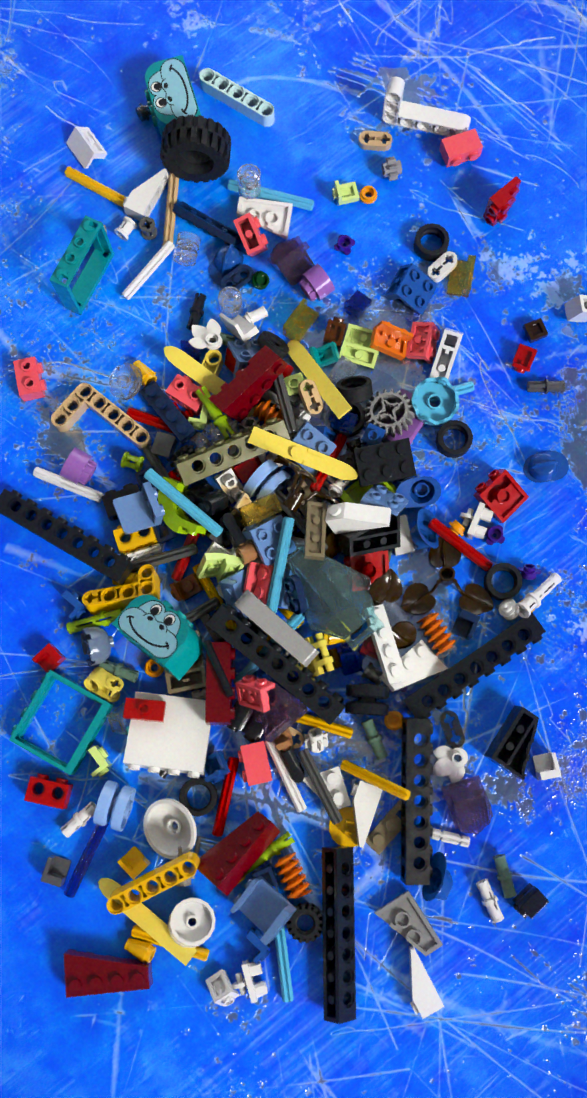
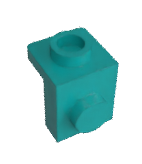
[309,341,341,368]

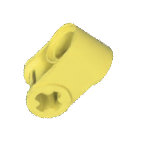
[202,350,224,376]
[84,667,124,702]

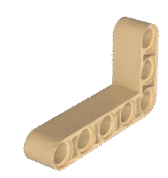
[51,383,152,450]

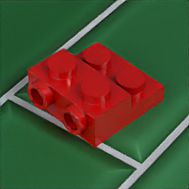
[483,176,521,226]
[474,469,529,523]
[344,550,389,592]

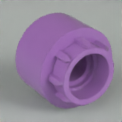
[299,264,335,301]
[60,447,97,485]

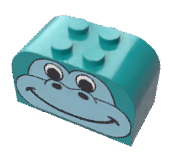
[144,55,201,137]
[112,595,203,680]

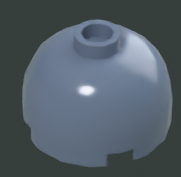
[81,626,114,666]

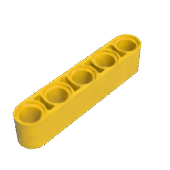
[106,852,200,915]

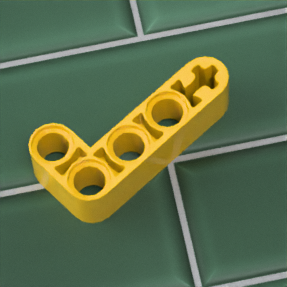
[82,564,160,615]

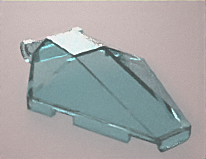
[287,545,385,652]

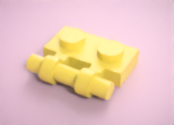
[300,632,334,677]

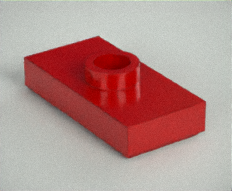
[123,698,166,723]

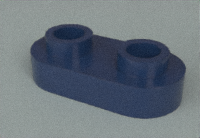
[220,264,253,295]
[284,574,307,615]

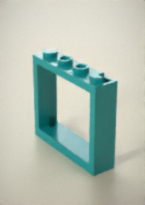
[49,215,115,315]
[9,670,114,775]

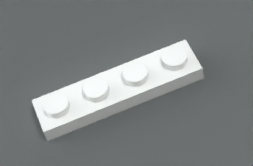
[363,604,407,686]

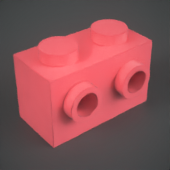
[439,129,483,167]
[233,212,269,257]
[13,356,47,402]
[165,374,209,417]
[238,741,273,786]

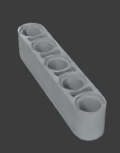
[234,589,320,667]

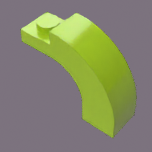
[158,476,207,536]

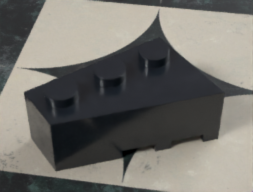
[338,513,400,557]
[484,706,539,780]

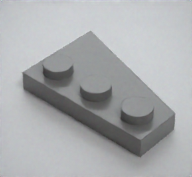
[374,890,443,956]

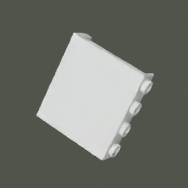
[123,692,211,778]

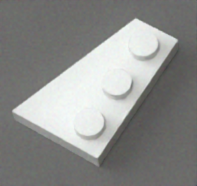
[380,640,448,692]

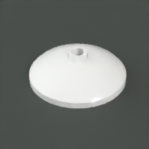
[143,798,197,859]

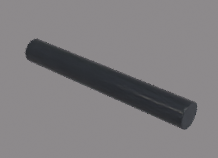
[203,640,234,698]

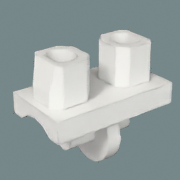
[214,467,245,504]
[459,502,494,540]
[232,960,268,1003]

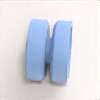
[243,459,291,508]
[93,780,136,832]

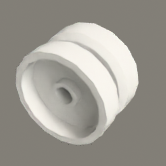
[168,898,216,948]

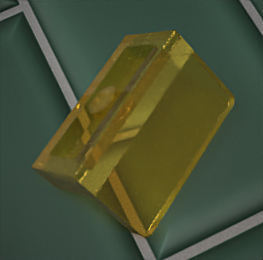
[447,255,476,297]
[283,298,319,342]
[238,492,282,527]

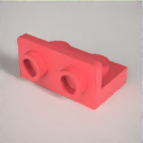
[406,322,440,364]
[243,562,274,604]
[235,675,275,713]

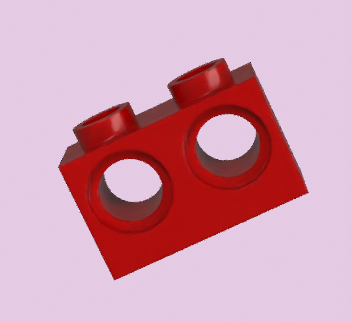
[24,773,73,809]

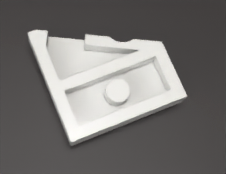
[303,766,351,809]

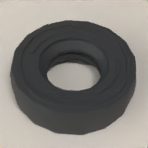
[257,331,289,359]

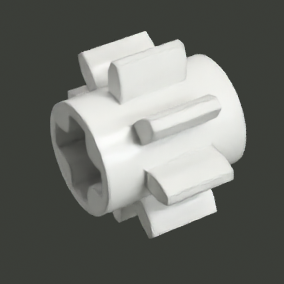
[304,728,328,753]

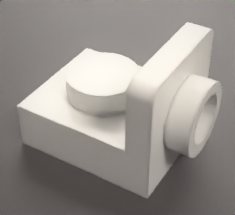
[205,969,239,1007]

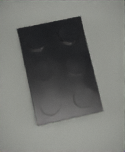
[352,438,416,487]

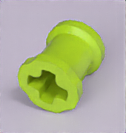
[120,451,144,473]

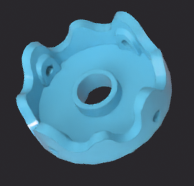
[411,377,460,426]

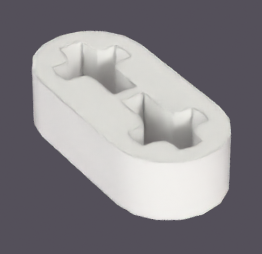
[427,251,458,283]

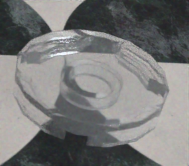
[109,363,142,400]

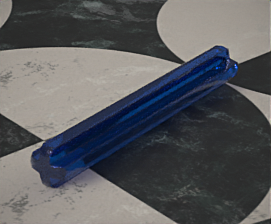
[64,824,108,898]

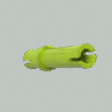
[195,386,235,440]
[66,608,123,634]
[244,831,295,876]

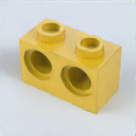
[113,525,158,554]

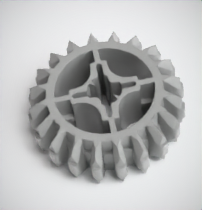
[364,388,415,439]

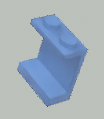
[230,875,297,945]

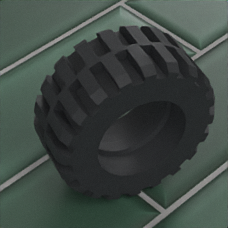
[160,115,231,183]

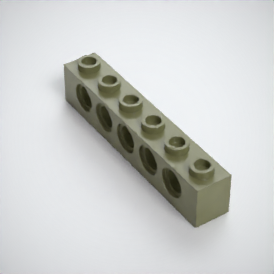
[174,417,291,486]

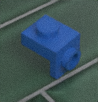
[361,423,386,446]
[61,590,86,621]
[204,750,230,784]
[246,927,270,964]

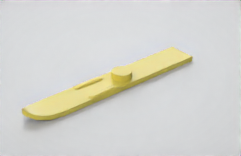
[287,340,352,419]
[164,346,257,418]
[247,426,358,480]
[98,878,198,966]

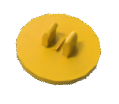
[329,807,358,847]

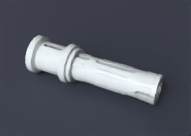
[515,573,562,618]

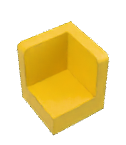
[117,846,151,880]

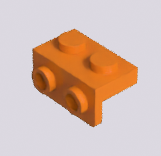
[370,321,413,361]

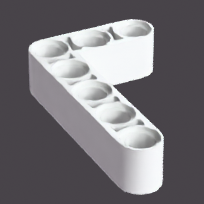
[382,76,471,137]

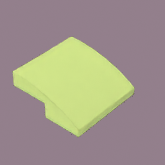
[339,324,379,369]
[196,553,244,583]

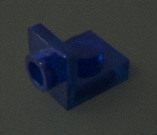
[344,290,372,319]
[328,410,358,434]
[335,642,362,676]

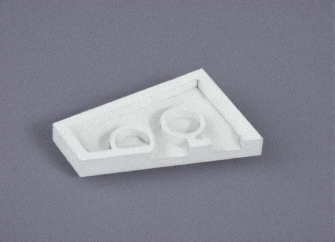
[237,196,293,240]

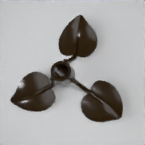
[274,455,339,513]
[401,536,494,615]
[327,568,417,649]

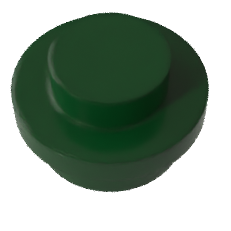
[251,271,269,290]

